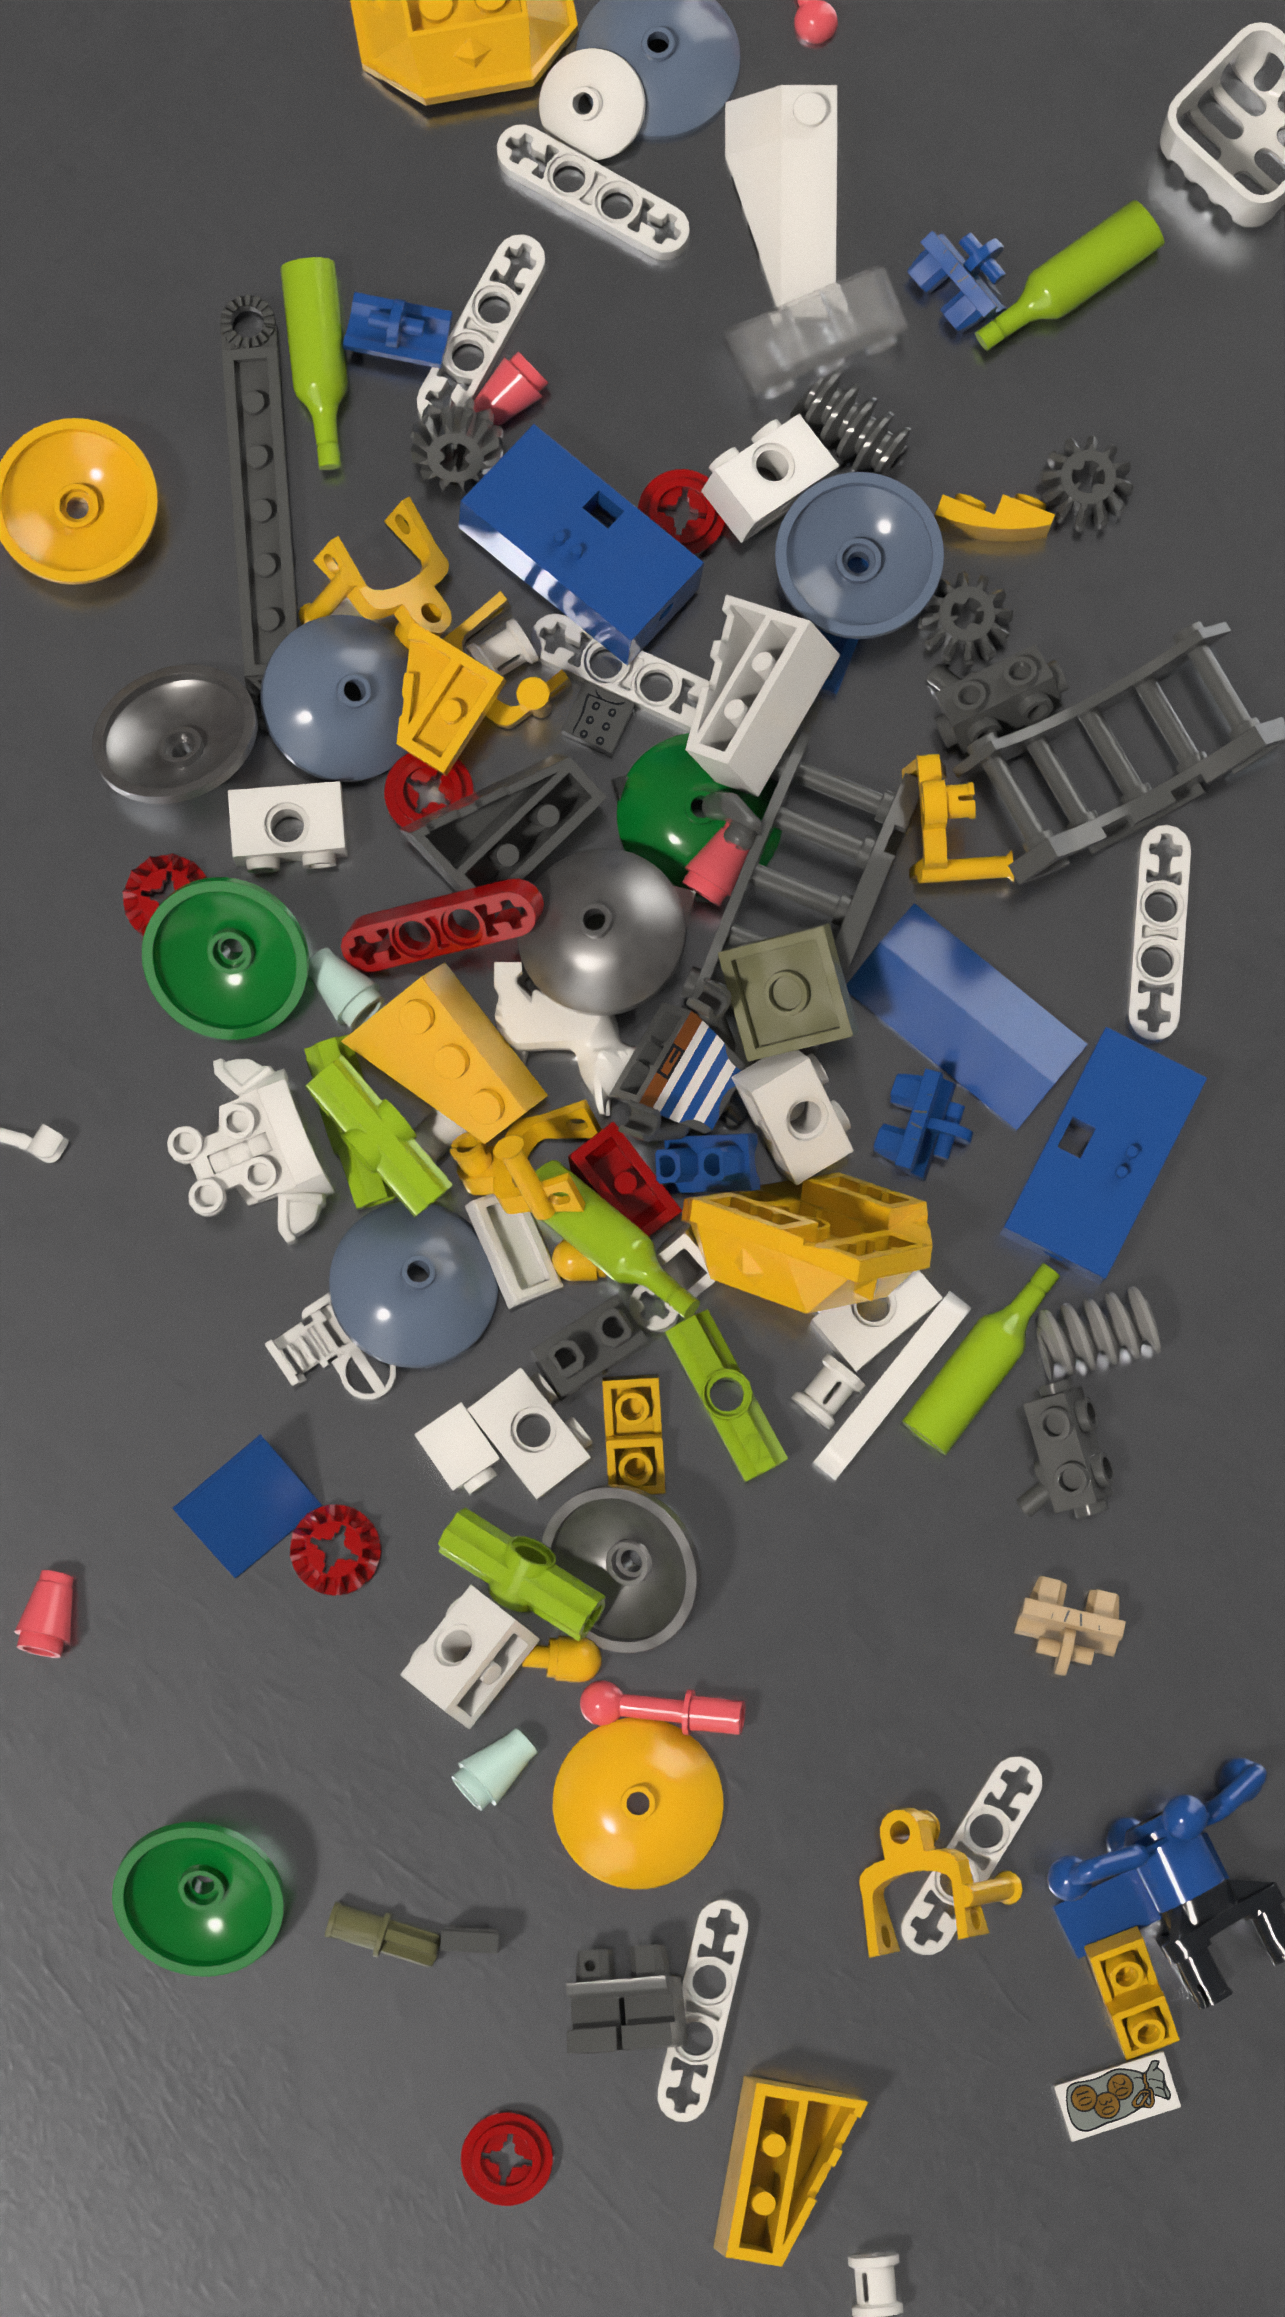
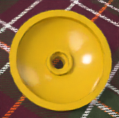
[0,418,159,585]
[553,1718,723,1889]

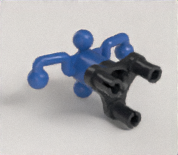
[1047,1758,1285,2010]

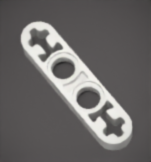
[497,124,689,261]
[417,234,546,420]
[530,613,710,732]
[1126,825,1191,1044]
[813,1291,972,1480]
[900,1756,1042,1955]
[657,1899,748,2122]

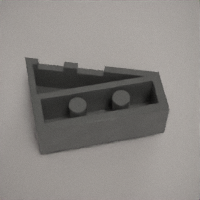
[398,754,607,892]

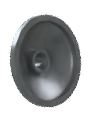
[92,664,258,804]
[517,848,687,1016]
[541,1484,701,1653]

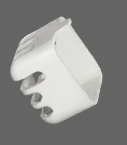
[1160,22,1285,227]

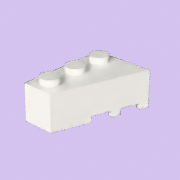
[685,595,840,797]

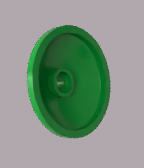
[616,733,782,899]
[142,877,310,1040]
[112,1822,285,1977]

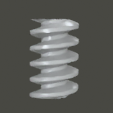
[1036,1286,1161,1381]

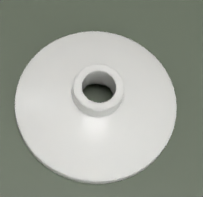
[539,48,646,161]

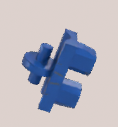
[907,231,1007,332]
[343,292,453,369]
[873,1068,974,1180]
[655,1133,760,1193]

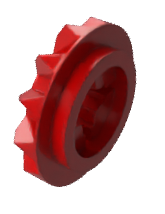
[638,469,725,556]
[384,753,474,827]
[122,853,207,936]
[290,1504,381,1595]
[461,2112,553,2206]

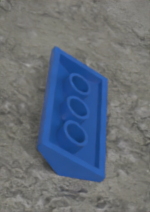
[846,903,1088,1131]

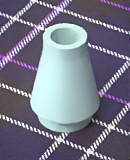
[309,947,385,1030]
[451,1728,537,1811]

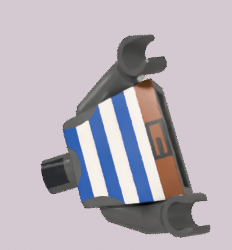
[609,977,748,1142]

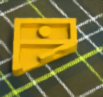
[396,621,507,776]

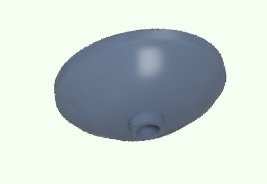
[576,0,740,140]
[775,472,944,639]
[260,615,409,782]
[329,1202,499,1368]

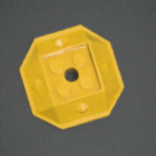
[350,0,578,106]
[681,1172,933,1314]

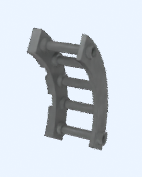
[952,621,1285,885]
[680,731,920,1056]

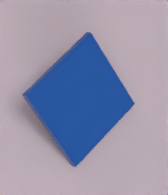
[173,1434,322,1578]

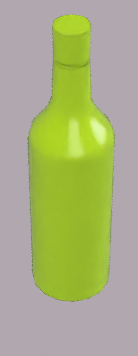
[975,200,1165,351]
[280,257,349,470]
[535,1160,700,1319]
[902,1263,1060,1455]

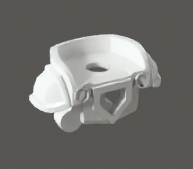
[167,1058,335,1246]

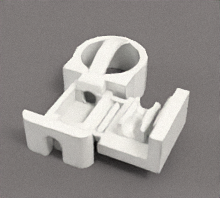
[265,1293,397,1401]

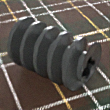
[789,367,912,477]

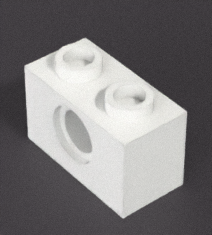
[701,414,839,543]
[228,781,348,873]
[731,1050,854,1185]
[810,1270,943,1374]
[467,1368,593,1501]
[400,1585,540,1730]

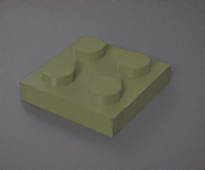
[718,923,859,1062]

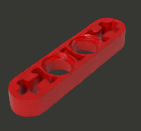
[341,878,544,972]

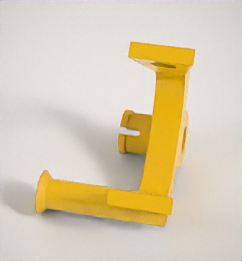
[298,496,452,649]
[443,591,572,729]
[902,754,1014,883]
[450,1099,602,1220]
[859,1808,1023,1958]

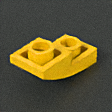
[934,493,1055,542]
[602,1374,666,1494]
[1084,1926,1180,2061]

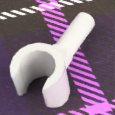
[0,1124,69,1163]

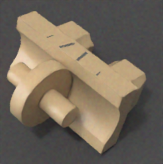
[1014,1576,1126,1676]

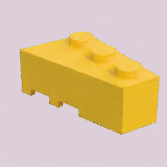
[341,962,548,1144]
[713,2076,869,2267]

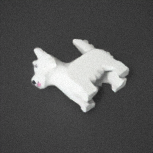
[494,962,637,1116]

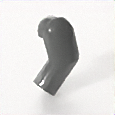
[702,792,762,851]

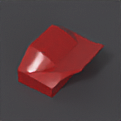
[568,1121,682,1236]

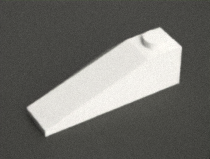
[725,85,837,320]

